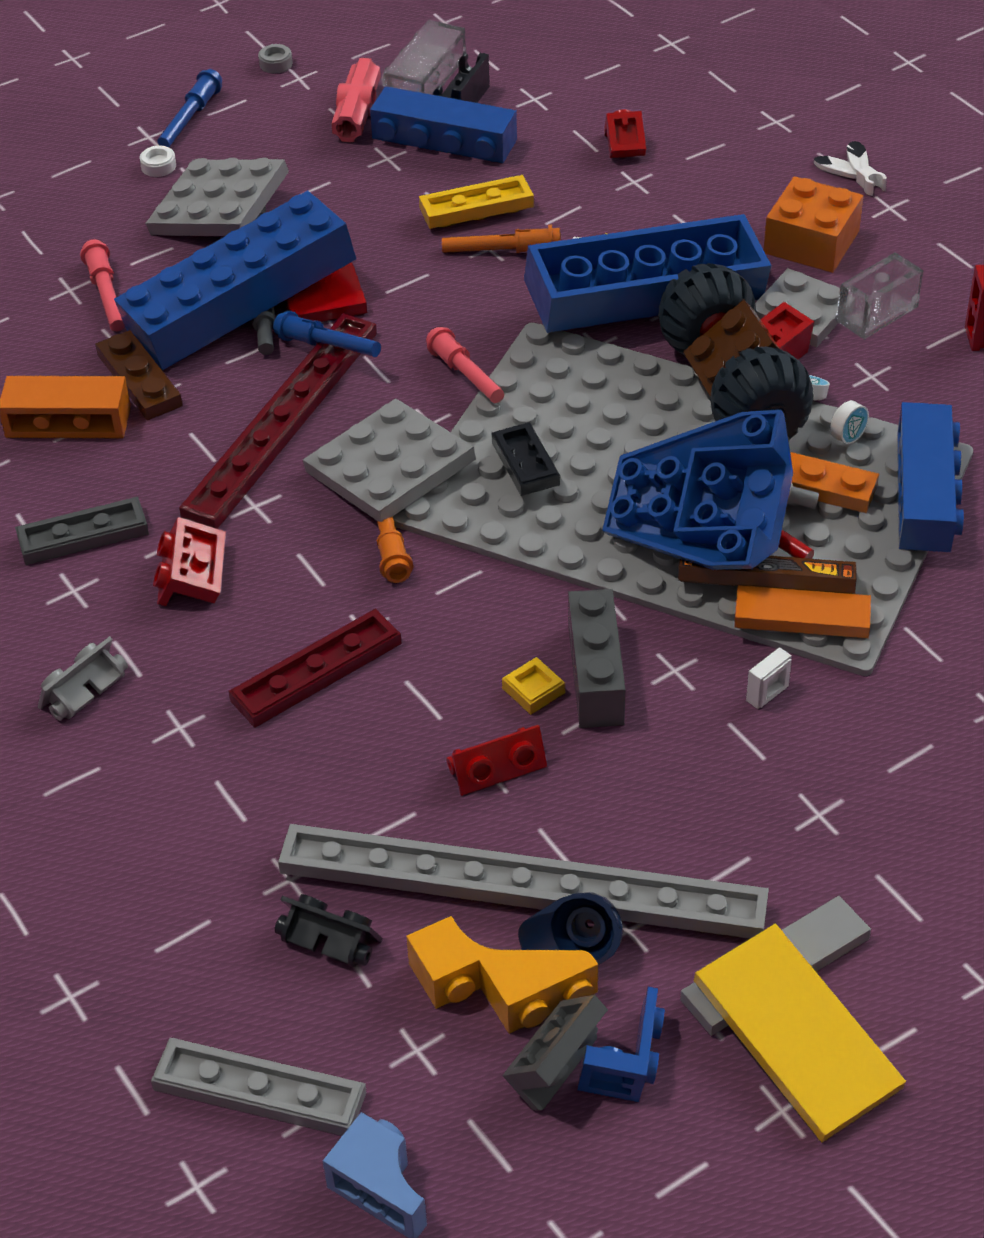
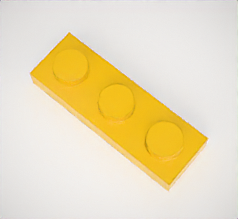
[419,175,534,229]

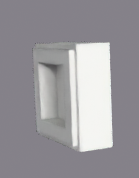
[746,647,792,709]

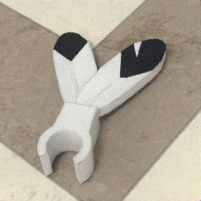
[814,141,887,196]

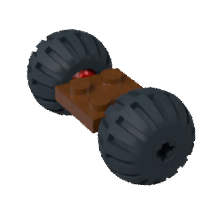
[658,263,814,439]

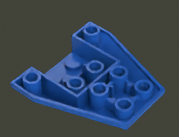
[602,410,793,570]

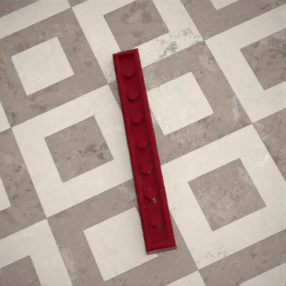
[179,313,377,529]

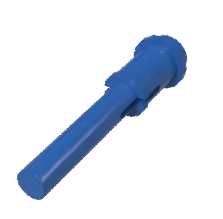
[157,69,222,148]
[273,311,381,357]

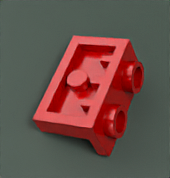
[153,517,226,606]

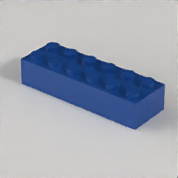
[114,190,357,370]
[524,214,772,333]

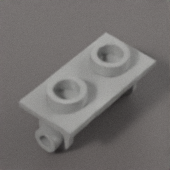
[38,636,128,721]

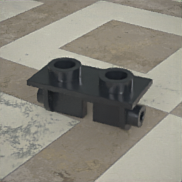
[275,894,383,967]

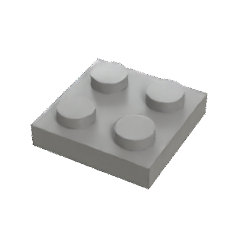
[755,268,855,348]

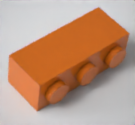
[0,376,131,438]

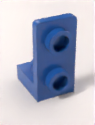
[577,986,665,1102]

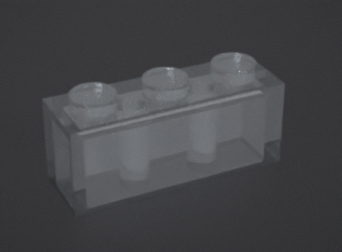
[382,20,466,95]

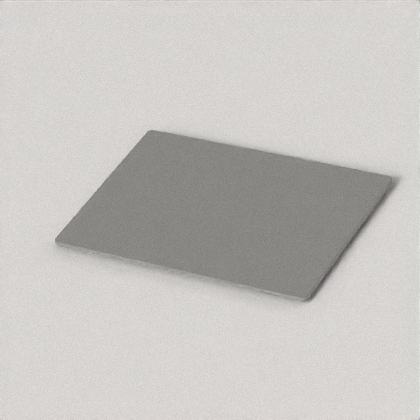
[393,323,973,676]

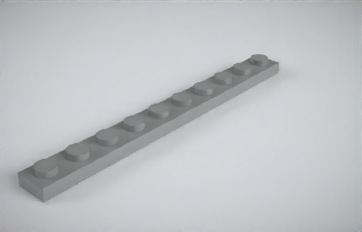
[278,824,769,939]

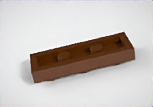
[95,330,183,421]

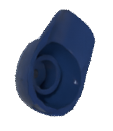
[518,892,623,965]

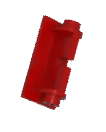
[446,725,547,796]

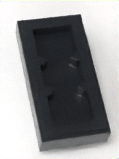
[491,422,560,496]

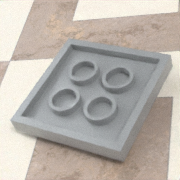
[146,158,289,236]
[303,399,476,522]

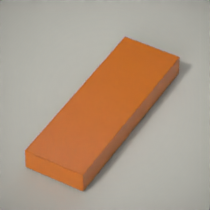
[734,585,871,639]

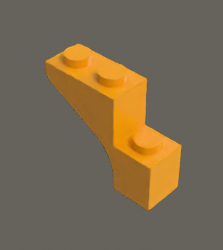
[406,916,598,1034]

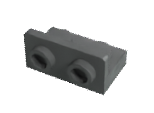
[502,995,608,1111]

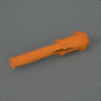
[442,224,561,253]
[376,517,414,583]

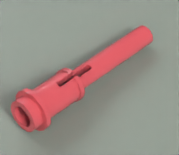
[80,239,125,332]
[426,327,504,403]

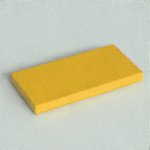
[693,923,906,1143]

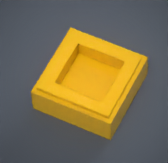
[502,657,565,715]

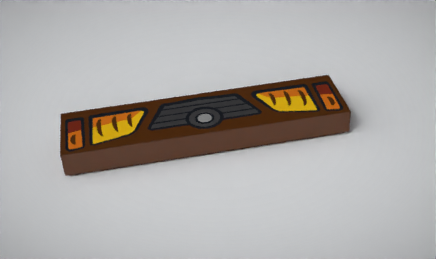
[678,556,857,594]

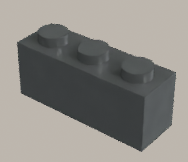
[568,589,626,728]

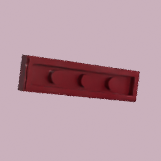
[228,608,402,728]

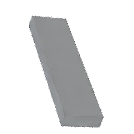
[680,896,871,1036]
[151,1037,367,1136]

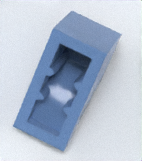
[323,1112,427,1238]

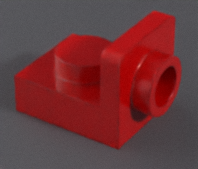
[604,109,647,158]

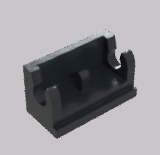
[433,52,490,103]

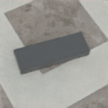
[15,497,149,565]

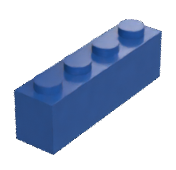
[370,86,517,163]
[897,402,964,552]

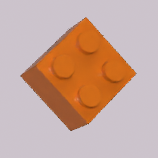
[764,176,864,273]

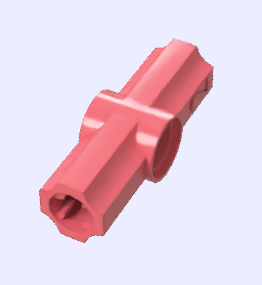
[331,58,381,142]

